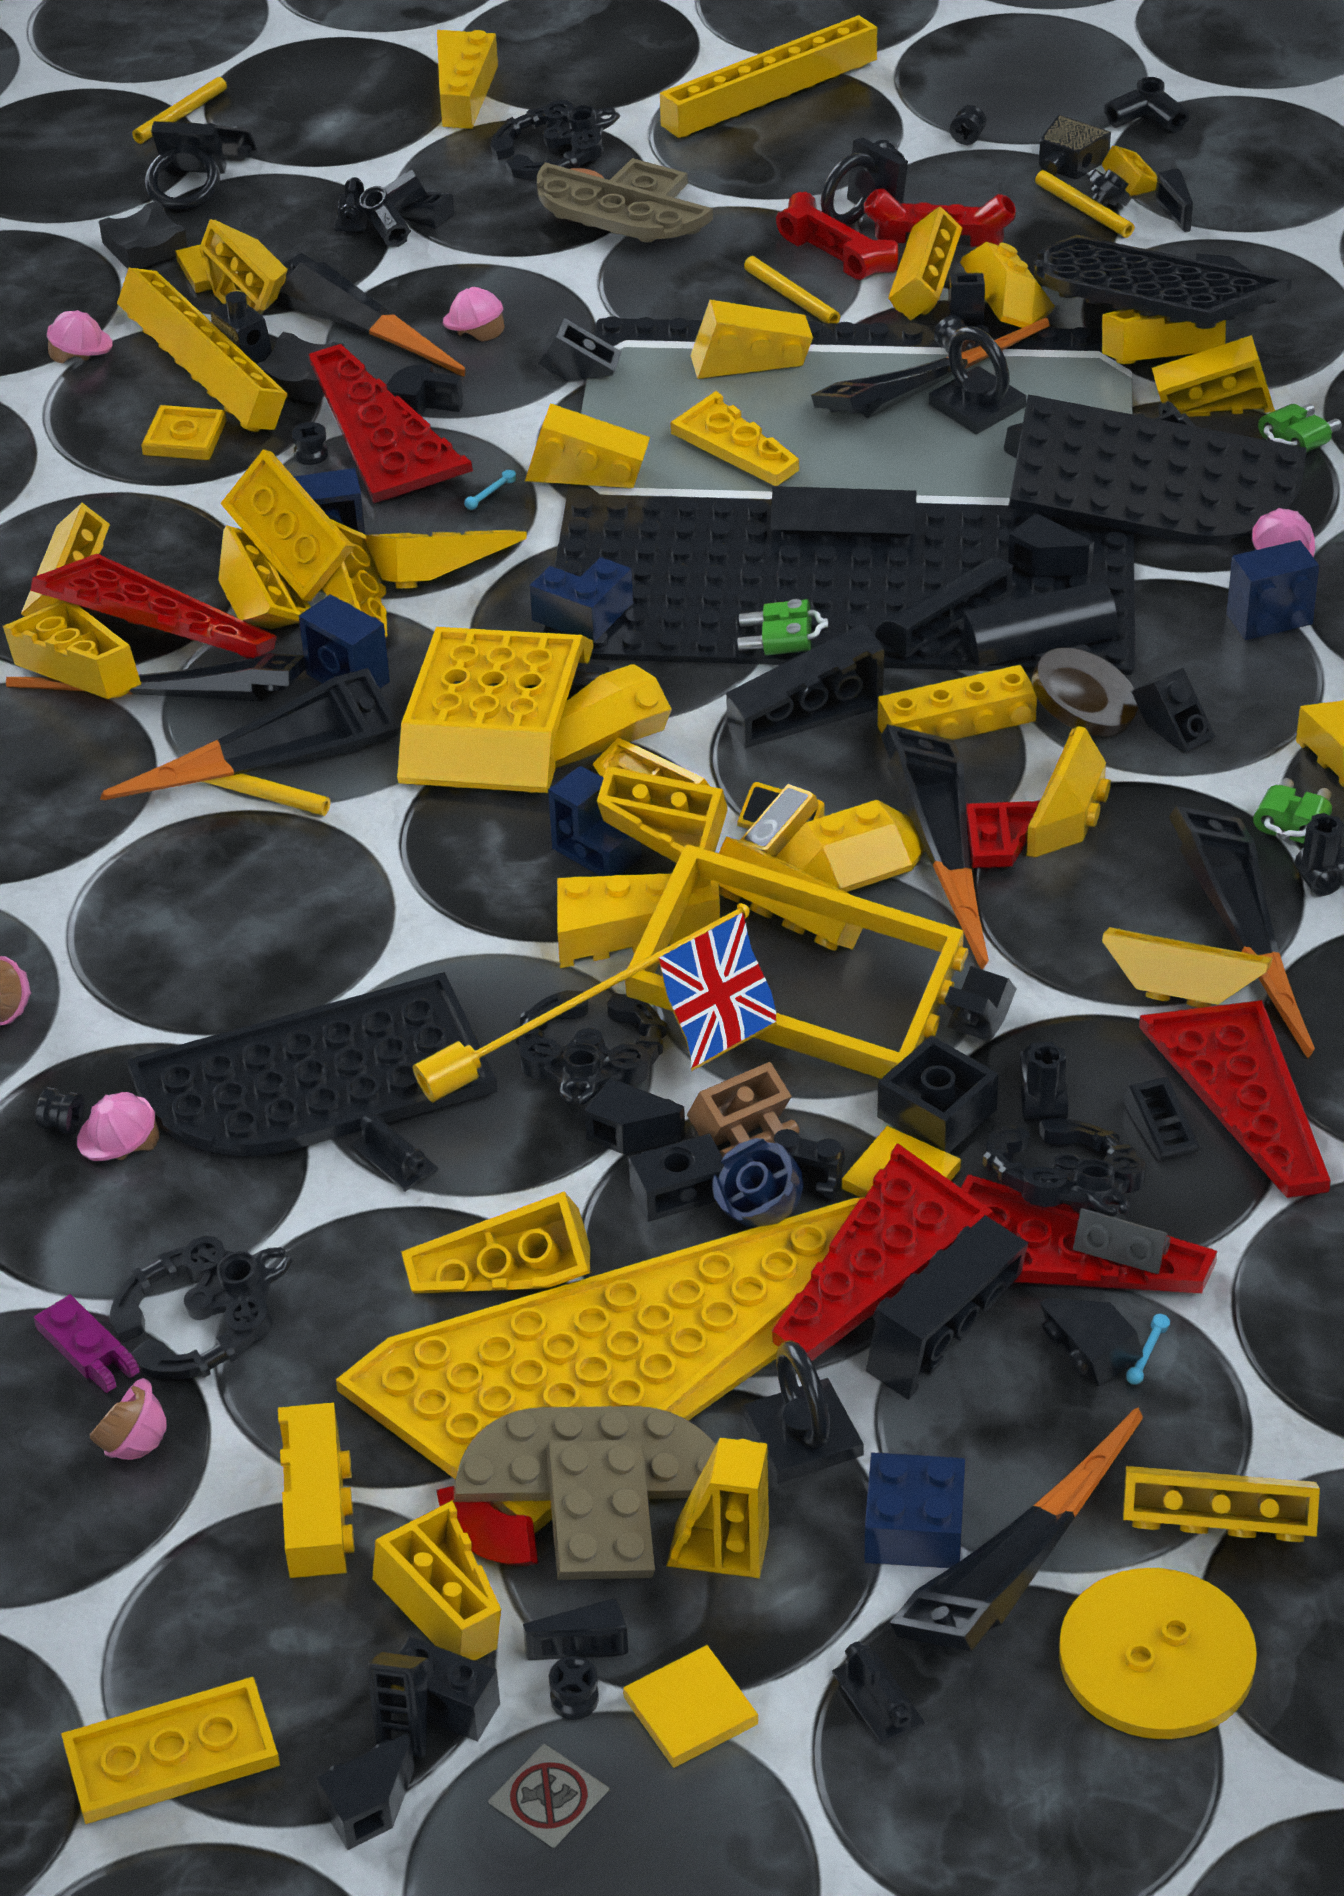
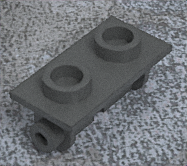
[1073,1208,1171,1274]

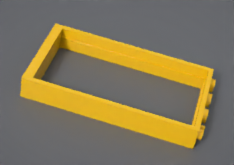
[625,844,968,1079]

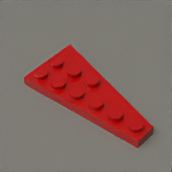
[308,344,473,503]
[30,554,277,658]
[1139,1000,1331,1198]
[772,1143,993,1361]
[961,1174,1218,1294]

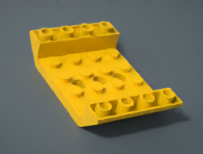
[397,627,594,793]

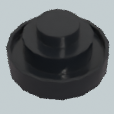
[1088,169,1132,208]

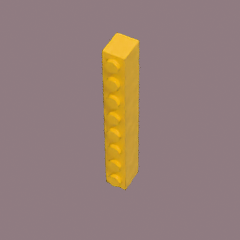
[660,15,877,138]
[117,267,288,432]

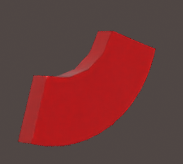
[436,1486,538,1566]

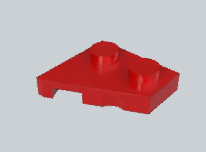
[966,801,1040,868]

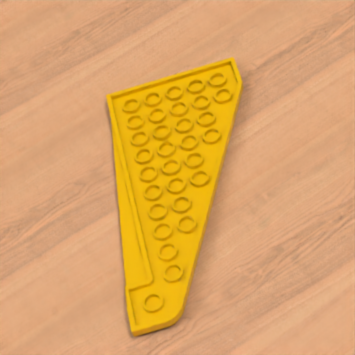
[336,1197,865,1534]

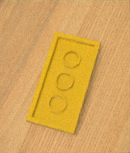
[220,449,355,602]
[61,1677,280,1824]

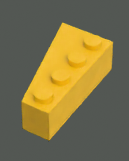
[437,30,498,129]
[557,874,720,968]

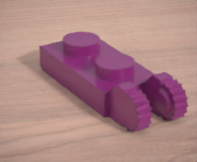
[33,1294,140,1393]

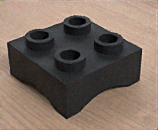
[99,201,188,269]
[257,332,344,403]

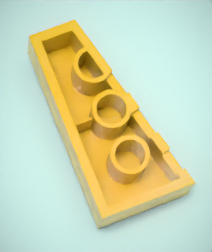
[3,601,141,699]

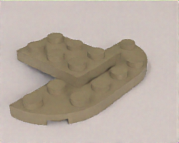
[537,158,713,242]
[454,1406,716,1580]

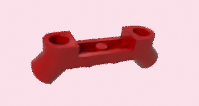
[864,188,1016,247]
[776,192,898,280]

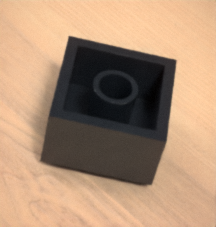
[877,1035,999,1153]

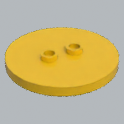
[1059,1568,1257,1739]

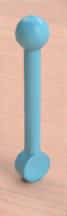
[464,470,516,510]
[1126,1314,1170,1385]

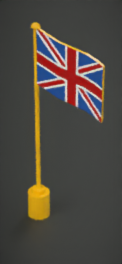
[413,903,776,1103]

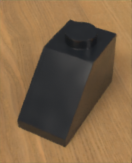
[538,318,622,381]

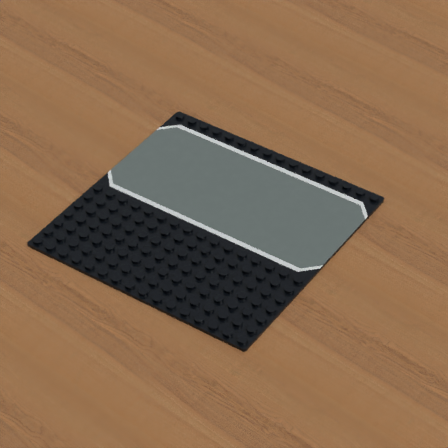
[543,316,1135,675]

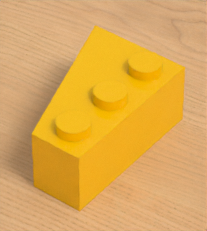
[690,300,813,379]
[1102,309,1226,364]
[1152,335,1275,417]
[525,403,650,488]
[1296,700,1344,788]
[597,766,728,863]
[278,1402,355,1578]
[666,1438,769,1578]
[372,1500,501,1661]

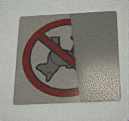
[488,1744,609,1848]

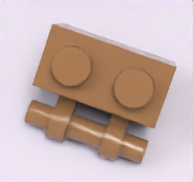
[687,1062,799,1157]

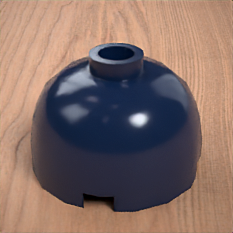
[712,1138,803,1228]

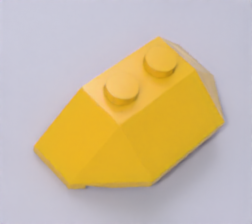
[199,219,288,314]
[960,242,1055,328]
[218,525,311,629]
[1027,726,1111,858]
[776,800,926,892]
[1102,927,1272,1008]

